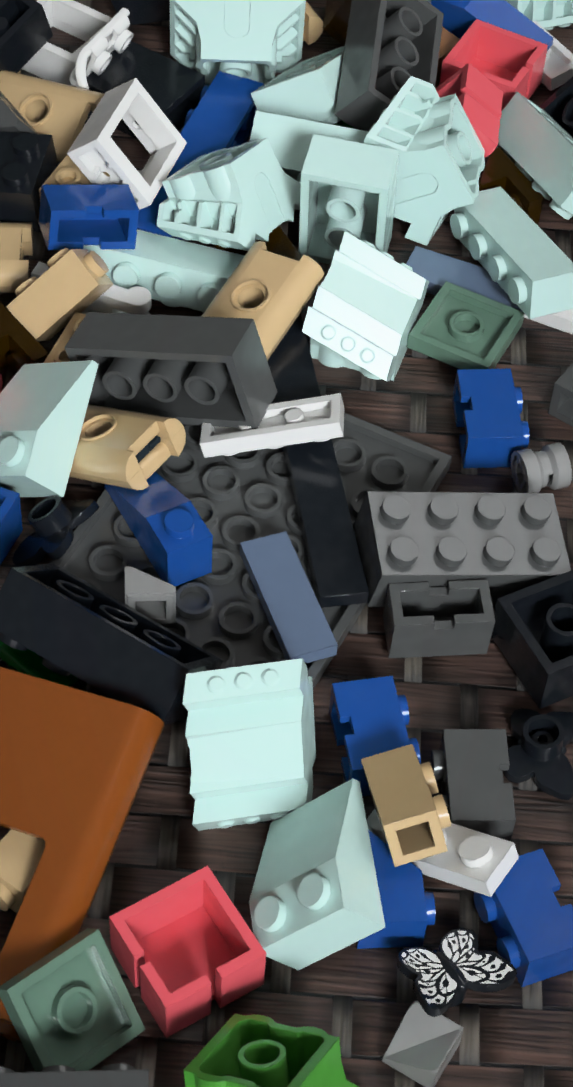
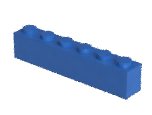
[137,71,264,242]

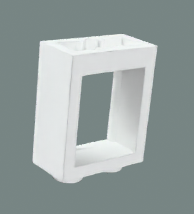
[21,0,112,86]
[67,78,187,210]

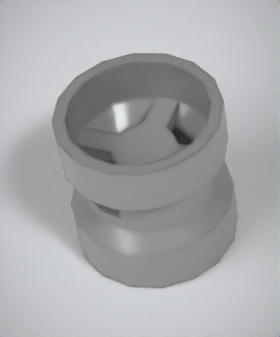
[511,442,572,493]

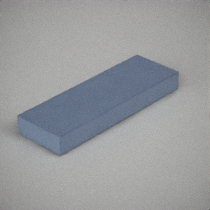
[406,246,523,312]
[240,531,338,664]

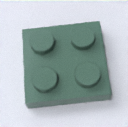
[407,281,525,370]
[0,928,146,1072]

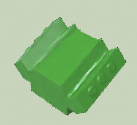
[183,1014,359,1087]

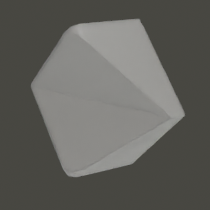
[124,566,176,624]
[382,1000,464,1087]

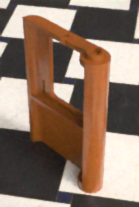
[0,667,165,1043]

